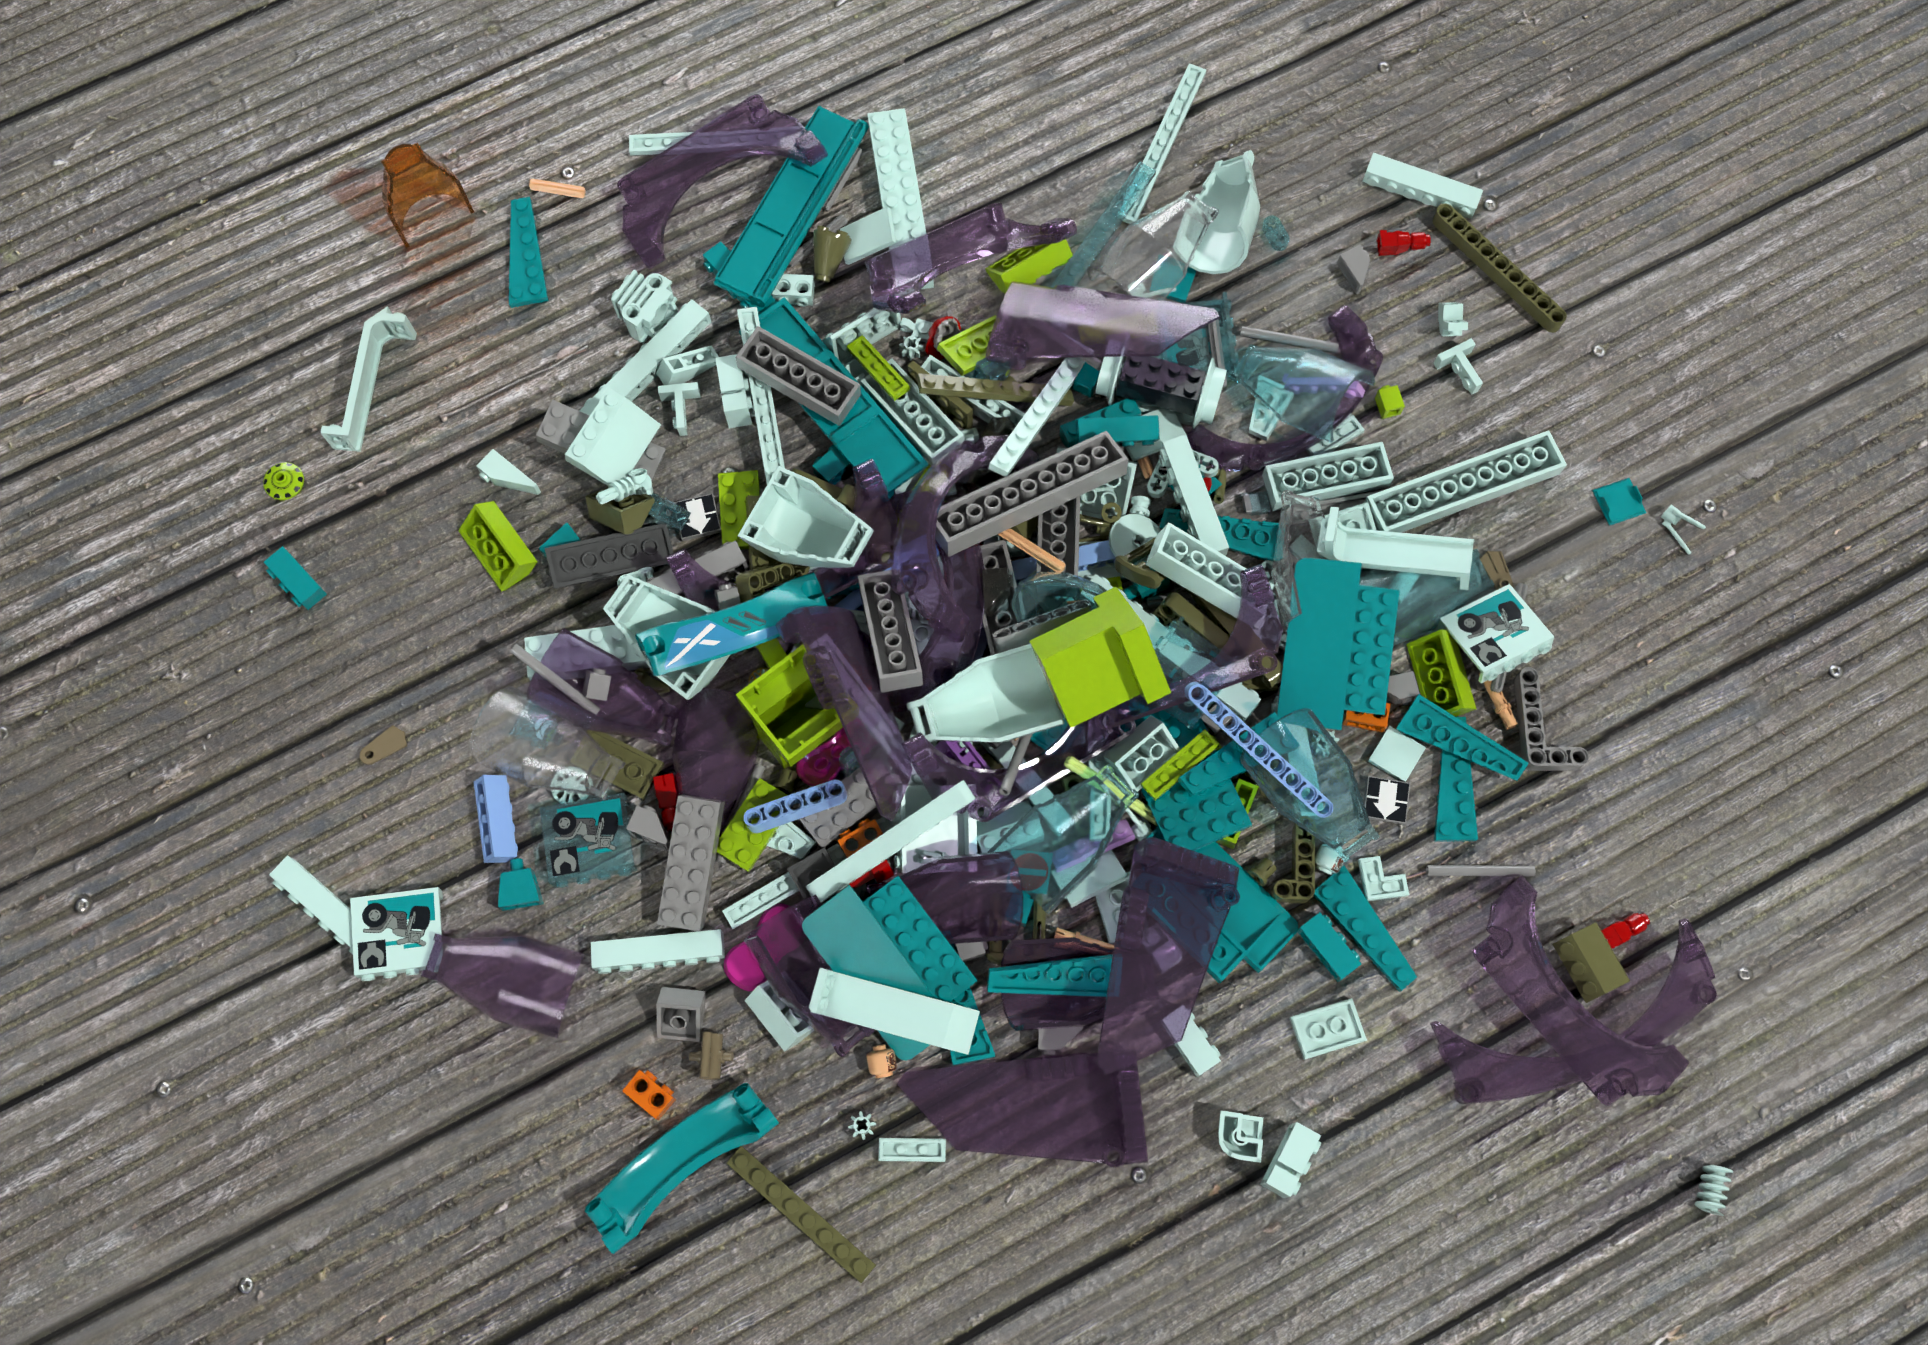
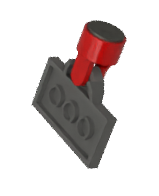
[787,847,895,913]

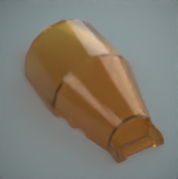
[381,142,474,248]

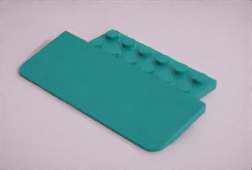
[1277,558,1400,730]
[1125,827,1299,984]
[802,875,978,1061]

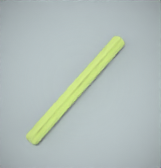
[1064,756,1157,826]

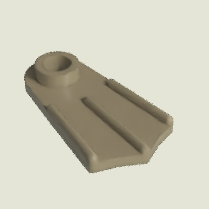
[1478,551,1514,590]
[360,725,407,765]

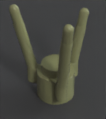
[1079,514,1114,542]

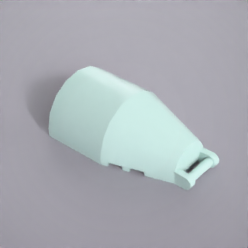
[1172,150,1260,274]
[906,644,1064,745]

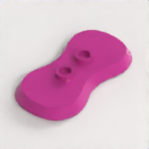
[796,717,878,787]
[723,903,806,991]

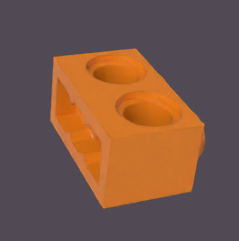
[1342,703,1391,733]
[837,818,883,858]
[622,1070,676,1120]

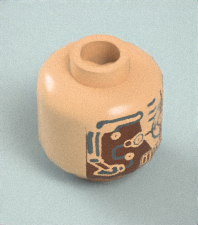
[866,1044,897,1078]

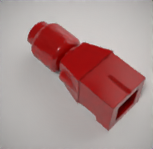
[1376,230,1431,256]
[653,773,679,832]
[1601,913,1650,949]

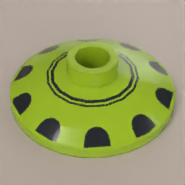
[263,462,304,500]

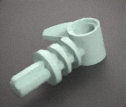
[596,468,653,504]

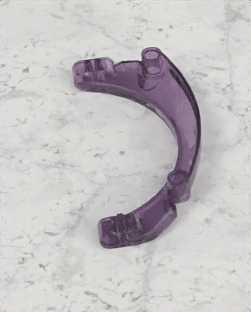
[1186,305,1383,471]
[891,435,1040,643]
[880,490,985,714]

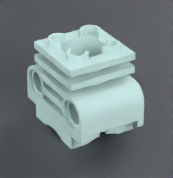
[611,270,678,344]

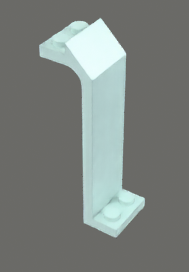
[321,306,417,452]
[1317,507,1474,590]
[808,968,980,1055]

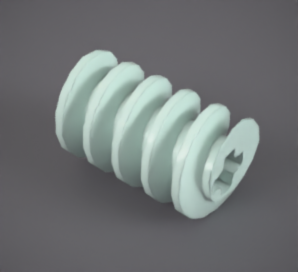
[1695,1165,1733,1216]

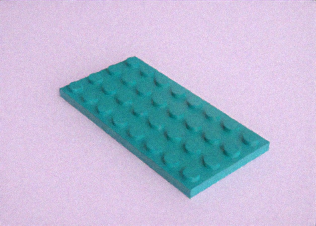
[1109,676,1252,859]

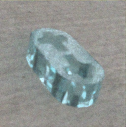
[1262,215,1290,251]

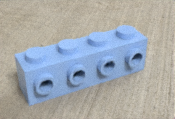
[473,775,518,863]

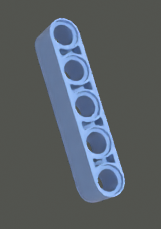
[743,779,847,833]

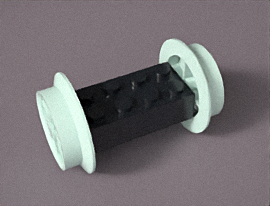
[1095,335,1227,428]

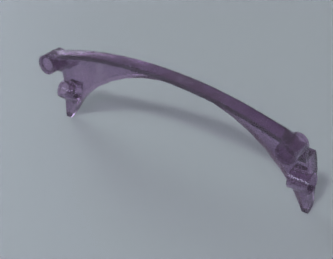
[1430,918,1717,1105]

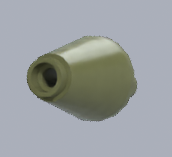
[813,226,852,283]

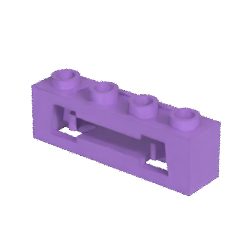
[935,741,1010,813]

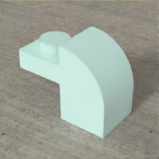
[1438,302,1468,337]

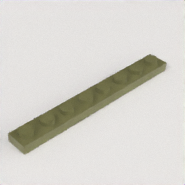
[917,373,1074,406]
[727,1146,876,1283]

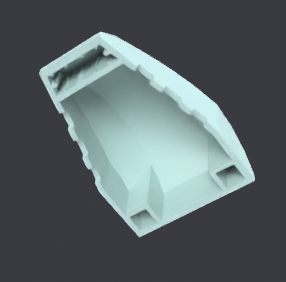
[738,466,874,568]
[603,574,730,700]

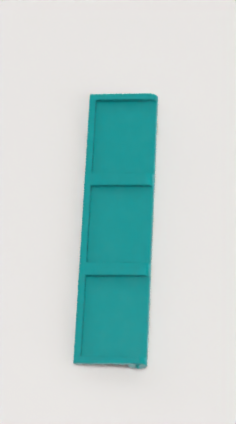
[713,106,869,307]
[739,297,929,502]

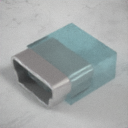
[1242,491,1270,516]

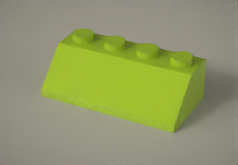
[985,230,1073,296]
[458,501,538,591]
[1406,629,1477,717]

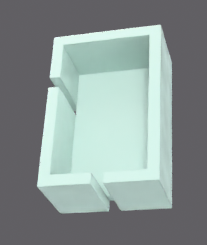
[715,354,755,428]
[1260,1122,1321,1198]

